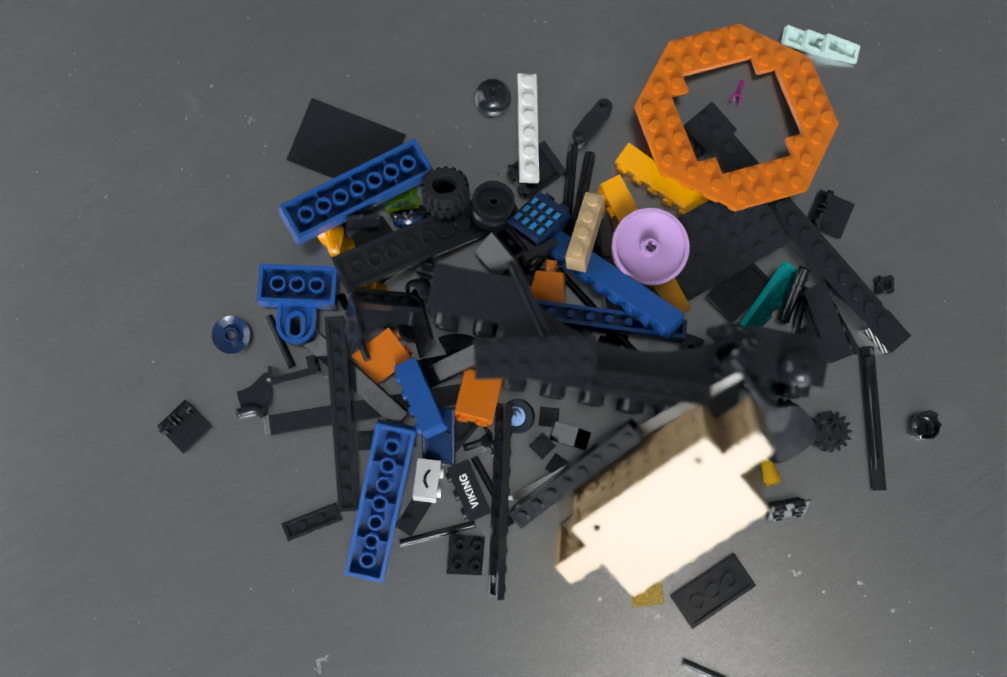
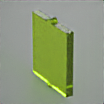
[383,188,420,213]

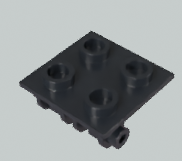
[808,189,855,238]
[157,399,212,454]
[766,497,811,522]
[446,534,485,575]

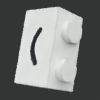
[413,458,444,503]

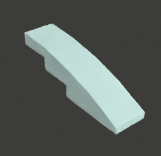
[781,25,860,64]

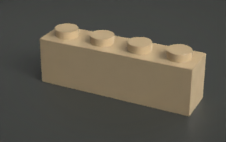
[566,192,605,273]

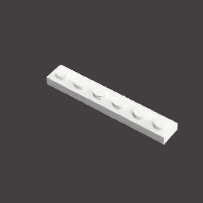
[517,73,539,183]

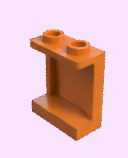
[352,328,413,385]
[455,369,502,427]

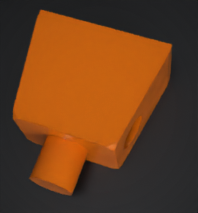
[531,260,567,303]

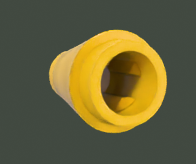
[760,458,782,487]

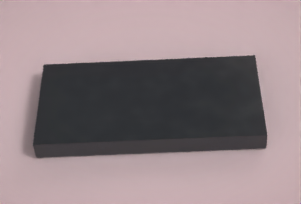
[670,553,756,629]

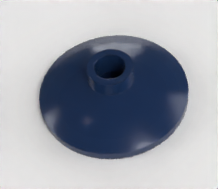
[212,316,250,354]

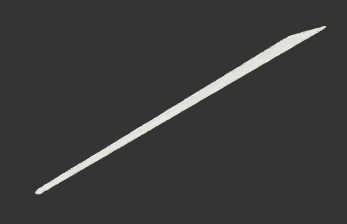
[508,373,742,500]

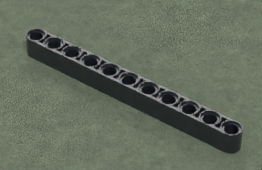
[263,384,461,436]

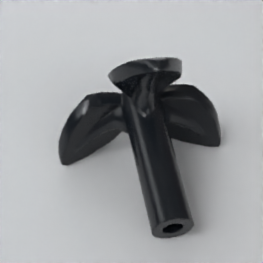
[463,427,494,457]

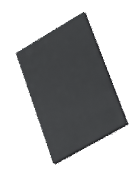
[286,98,406,178]

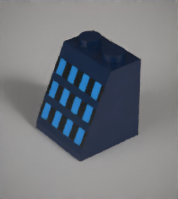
[507,191,572,247]

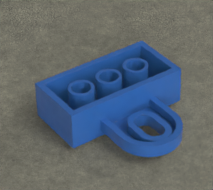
[257,263,339,345]

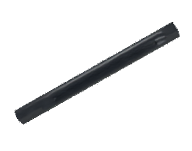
[861,346,887,491]

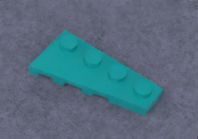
[740,261,809,328]

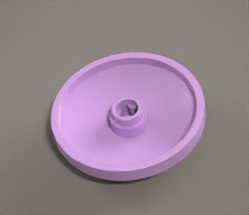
[611,208,690,286]

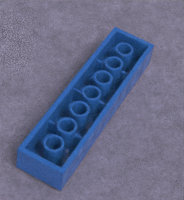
[278,138,434,246]
[344,419,416,583]

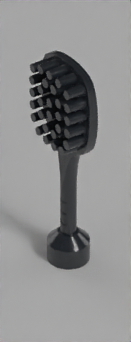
[712,338,817,463]

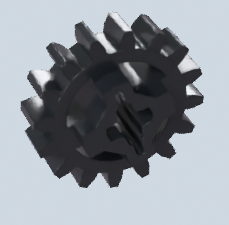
[814,411,852,453]

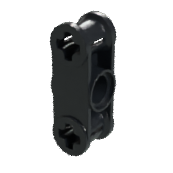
[571,98,613,148]

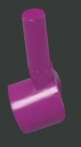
[730,80,745,105]

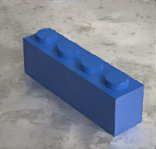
[394,357,448,439]

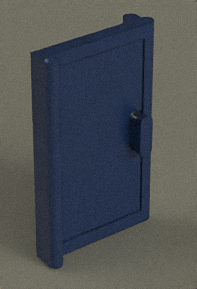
[422,406,455,465]

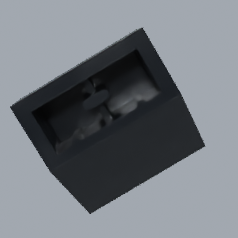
[475,225,529,276]

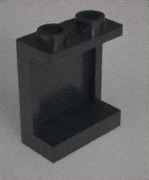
[506,140,566,200]
[266,355,323,387]

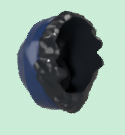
[390,202,427,229]

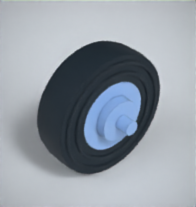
[507,399,535,434]

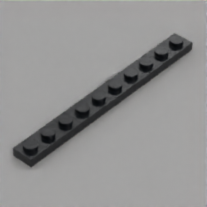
[324,316,359,512]
[488,403,513,600]

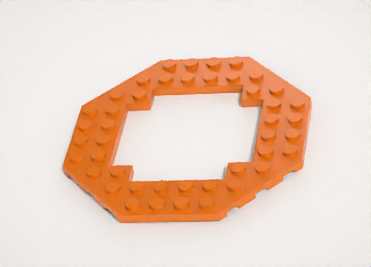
[634,23,839,212]

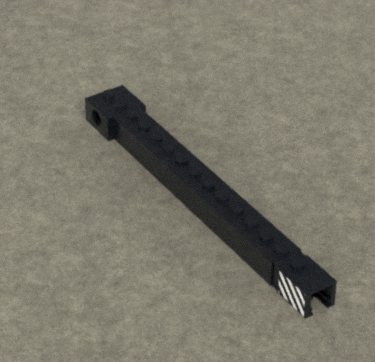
[683,101,911,355]

